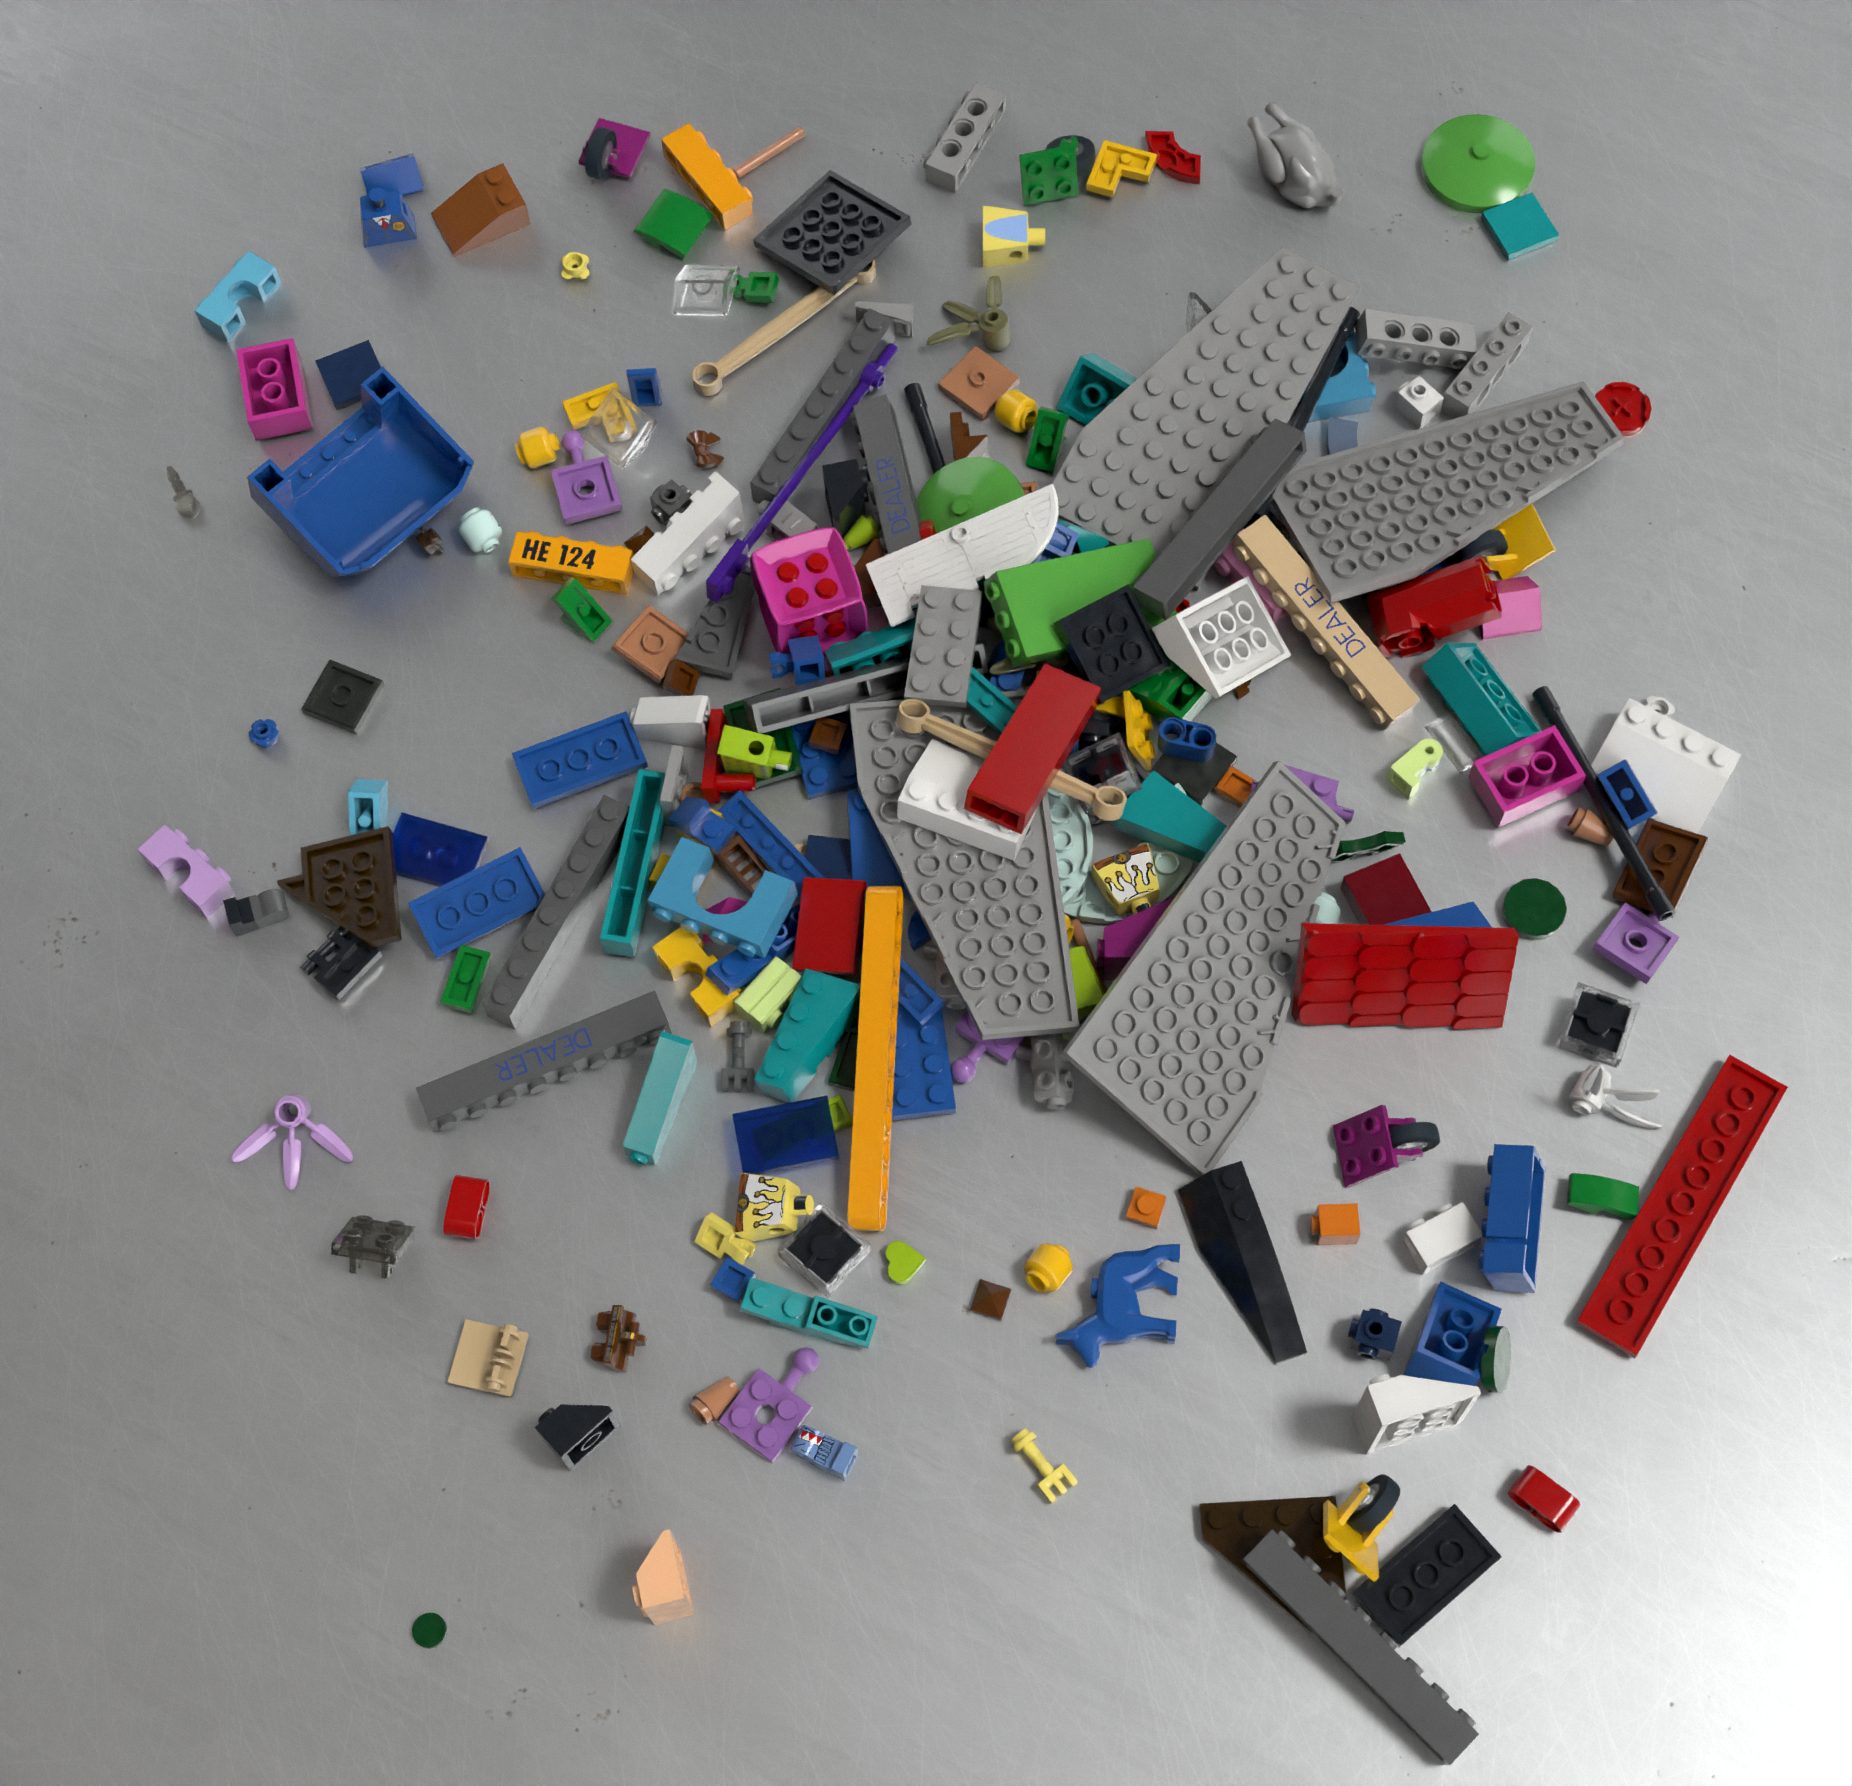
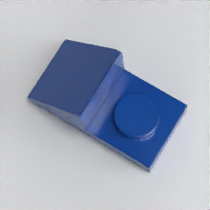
[667,797,736,855]

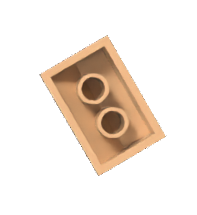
[632,1529,695,1625]

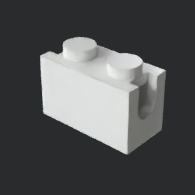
[1402,1202,1483,1275]

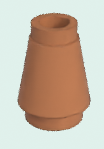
[1566,807,1614,847]
[689,1376,739,1425]

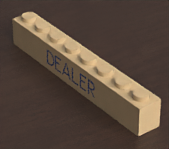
[1232,515,1420,730]

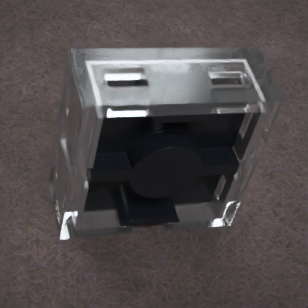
[1066,733,1142,814]
[1555,982,1640,1068]
[777,1202,871,1298]

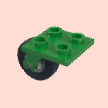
[1019,135,1096,206]

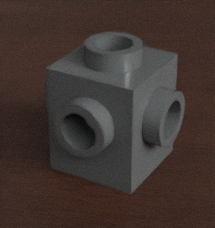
[650,479,692,526]

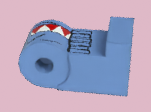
[790,1425,858,1481]

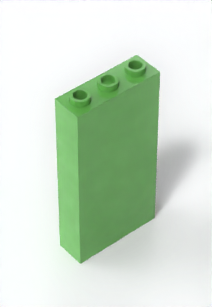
[983,538,1177,667]

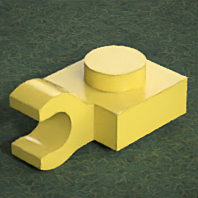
[694,1212,757,1264]

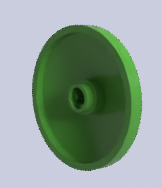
[1421,114,1535,213]
[917,457,1025,533]

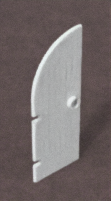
[866,484,1059,627]

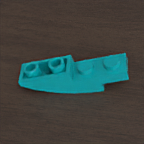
[739,1277,878,1349]

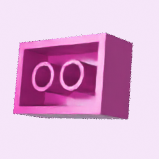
[236,338,313,440]
[1468,725,1586,828]

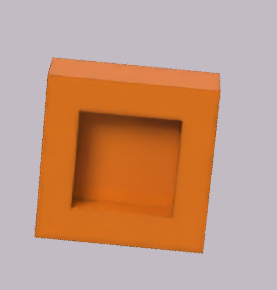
[1125,1187,1167,1230]

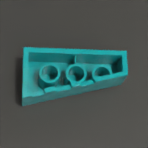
[754,969,861,1104]

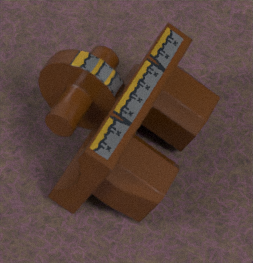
[590,1305,647,1372]

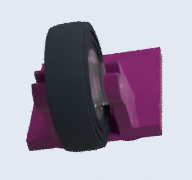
[578,118,651,180]
[1333,1105,1440,1188]

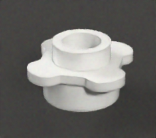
[1646,696,1675,717]

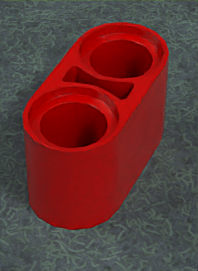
[443,1175,490,1239]
[1507,1465,1581,1533]

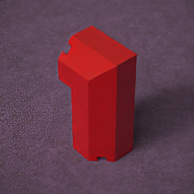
[1366,555,1502,658]

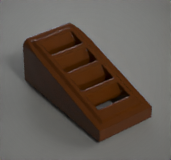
[713,835,770,898]

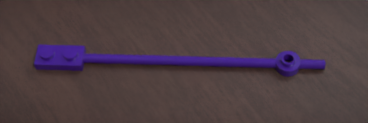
[706,343,898,603]

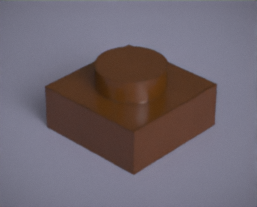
[662,659,700,696]
[809,717,848,755]

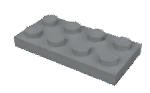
[904,585,983,708]

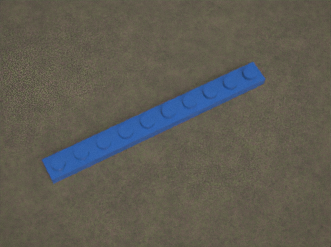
[718,790,945,1025]

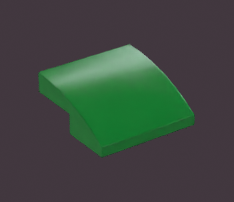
[634,189,714,260]

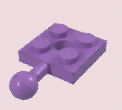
[551,430,622,525]
[1592,902,1679,985]
[951,1010,1028,1083]
[719,1347,819,1463]

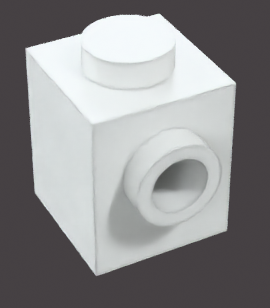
[1395,376,1444,429]

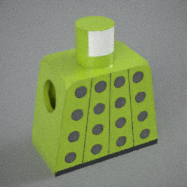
[717,725,792,779]

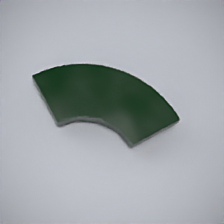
[1331,831,1406,862]

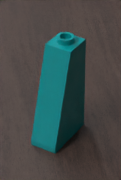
[1113,770,1227,863]
[622,1031,698,1166]

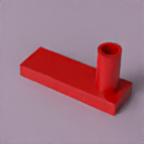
[701,709,756,804]

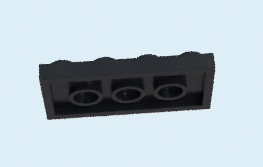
[1352,1504,1502,1648]

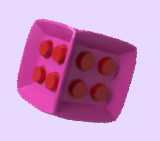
[750,527,868,658]

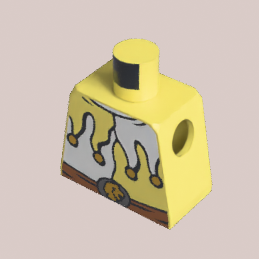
[1091,843,1160,915]
[735,1173,814,1242]

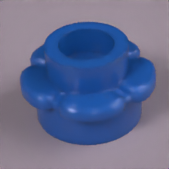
[249,719,279,748]

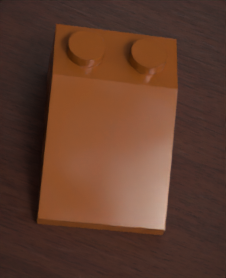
[431,163,531,257]

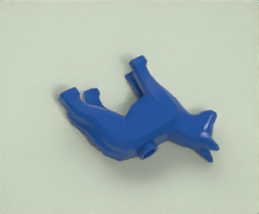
[1055,1244,1180,1368]

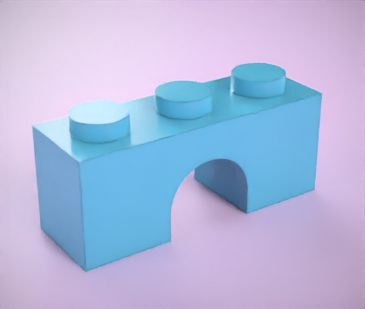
[195,251,281,342]

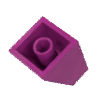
[1096,897,1175,981]

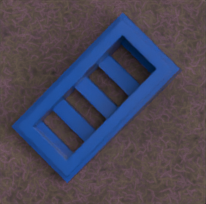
[626,368,662,407]

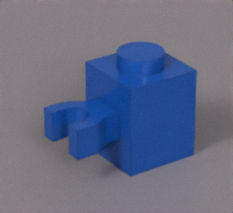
[769,635,825,686]

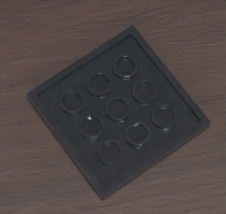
[753,170,912,295]

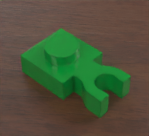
[726,272,780,303]

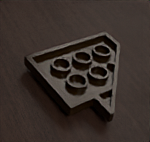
[277,826,402,947]
[1199,1496,1347,1634]

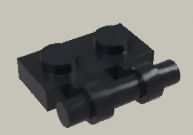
[300,927,382,1001]

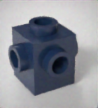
[1347,1308,1402,1361]

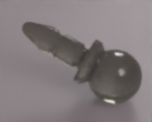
[167,466,201,519]

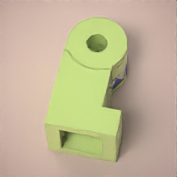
[1386,738,1443,799]

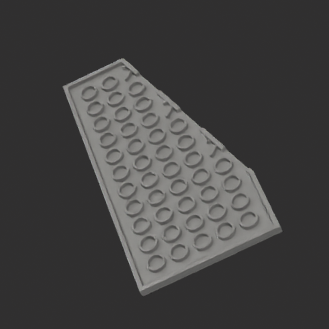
[1052,247,1360,590]
[1271,381,1624,603]
[850,690,1080,1040]
[1061,760,1346,1176]

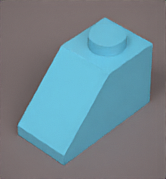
[348,779,388,835]

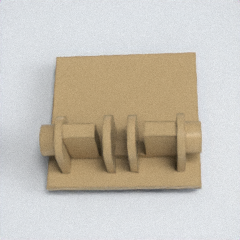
[447,1319,529,1397]

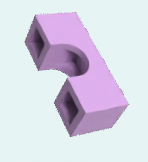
[137,824,234,918]

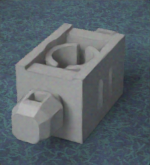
[757,500,818,541]

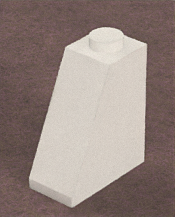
[630,695,711,750]

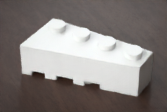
[631,471,745,596]

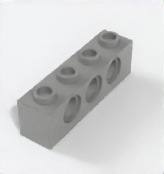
[923,82,1006,193]
[1355,309,1477,369]
[1440,312,1533,419]

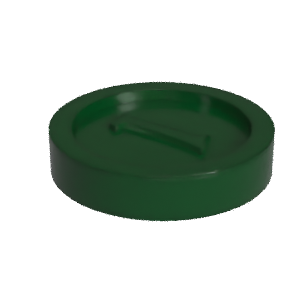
[412,1613,447,1649]

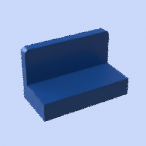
[360,153,424,195]

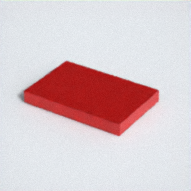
[792,877,867,975]

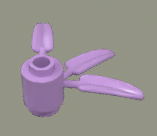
[231,1094,353,1190]

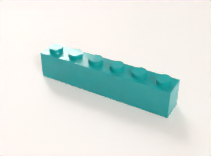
[600,769,666,957]

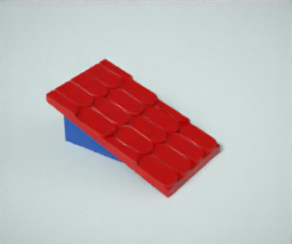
[1291,901,1519,1029]

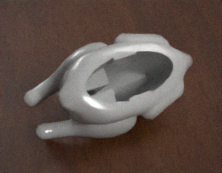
[1247,102,1343,208]

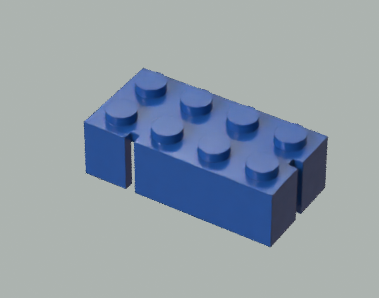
[1478,1144,1546,1293]

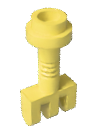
[1010,1428,1078,1504]

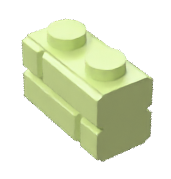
[733,956,802,1033]

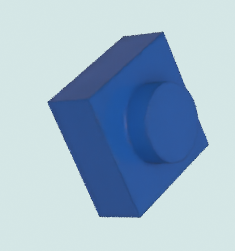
[710,1257,756,1304]

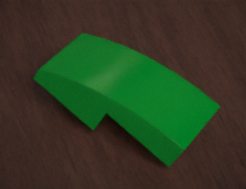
[1567,1173,1639,1220]

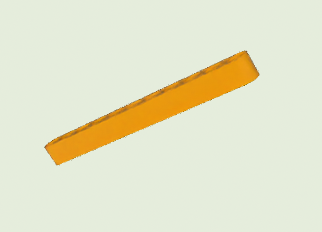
[848,886,903,1231]

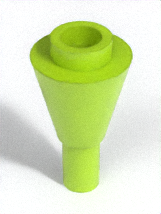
[843,515,880,551]

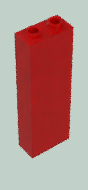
[964,664,1101,834]

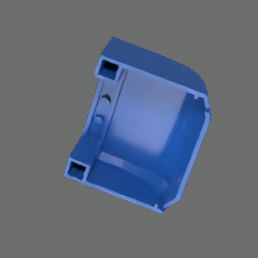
[247,366,474,577]

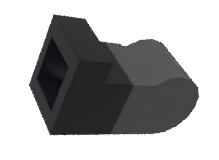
[223,889,289,937]

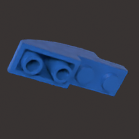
[705,904,800,996]

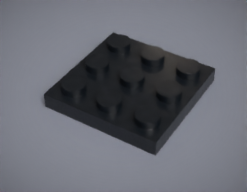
[1053,584,1171,705]

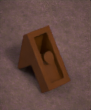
[950,412,988,461]

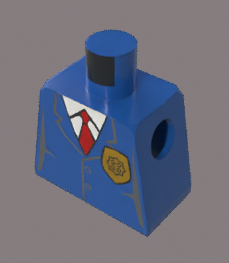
[360,188,417,248]

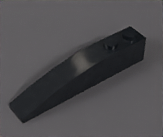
[1177,1161,1307,1364]

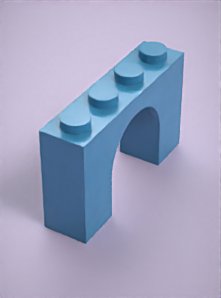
[1297,330,1376,423]
[647,837,798,958]

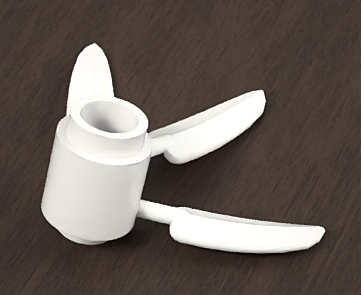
[1569,1064,1663,1129]

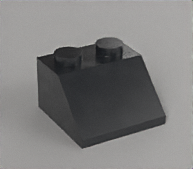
[822,459,869,539]
[535,1404,621,1471]

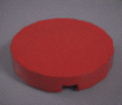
[1595,381,1652,436]

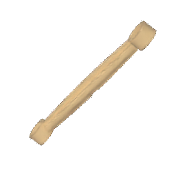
[692,259,876,396]
[896,699,1127,821]

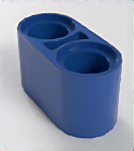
[1157,718,1216,763]

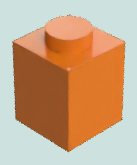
[1310,1203,1360,1246]

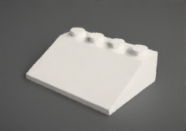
[1152,576,1292,698]
[1582,698,1742,834]
[897,739,1038,861]
[1352,1374,1481,1455]

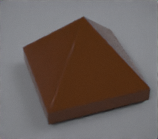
[624,525,654,555]
[970,1279,1012,1321]

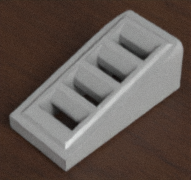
[855,301,914,337]

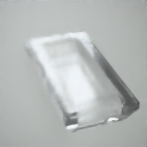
[1425,712,1485,774]

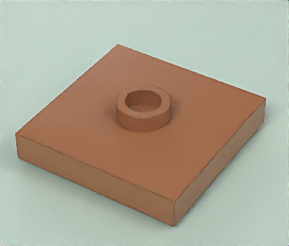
[938,346,1020,420]
[612,605,689,685]

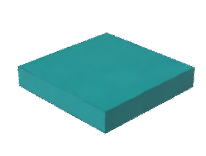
[1481,192,1559,261]

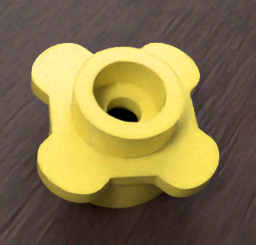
[561,252,589,280]

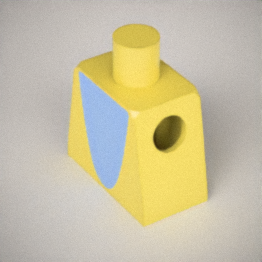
[983,206,1045,268]

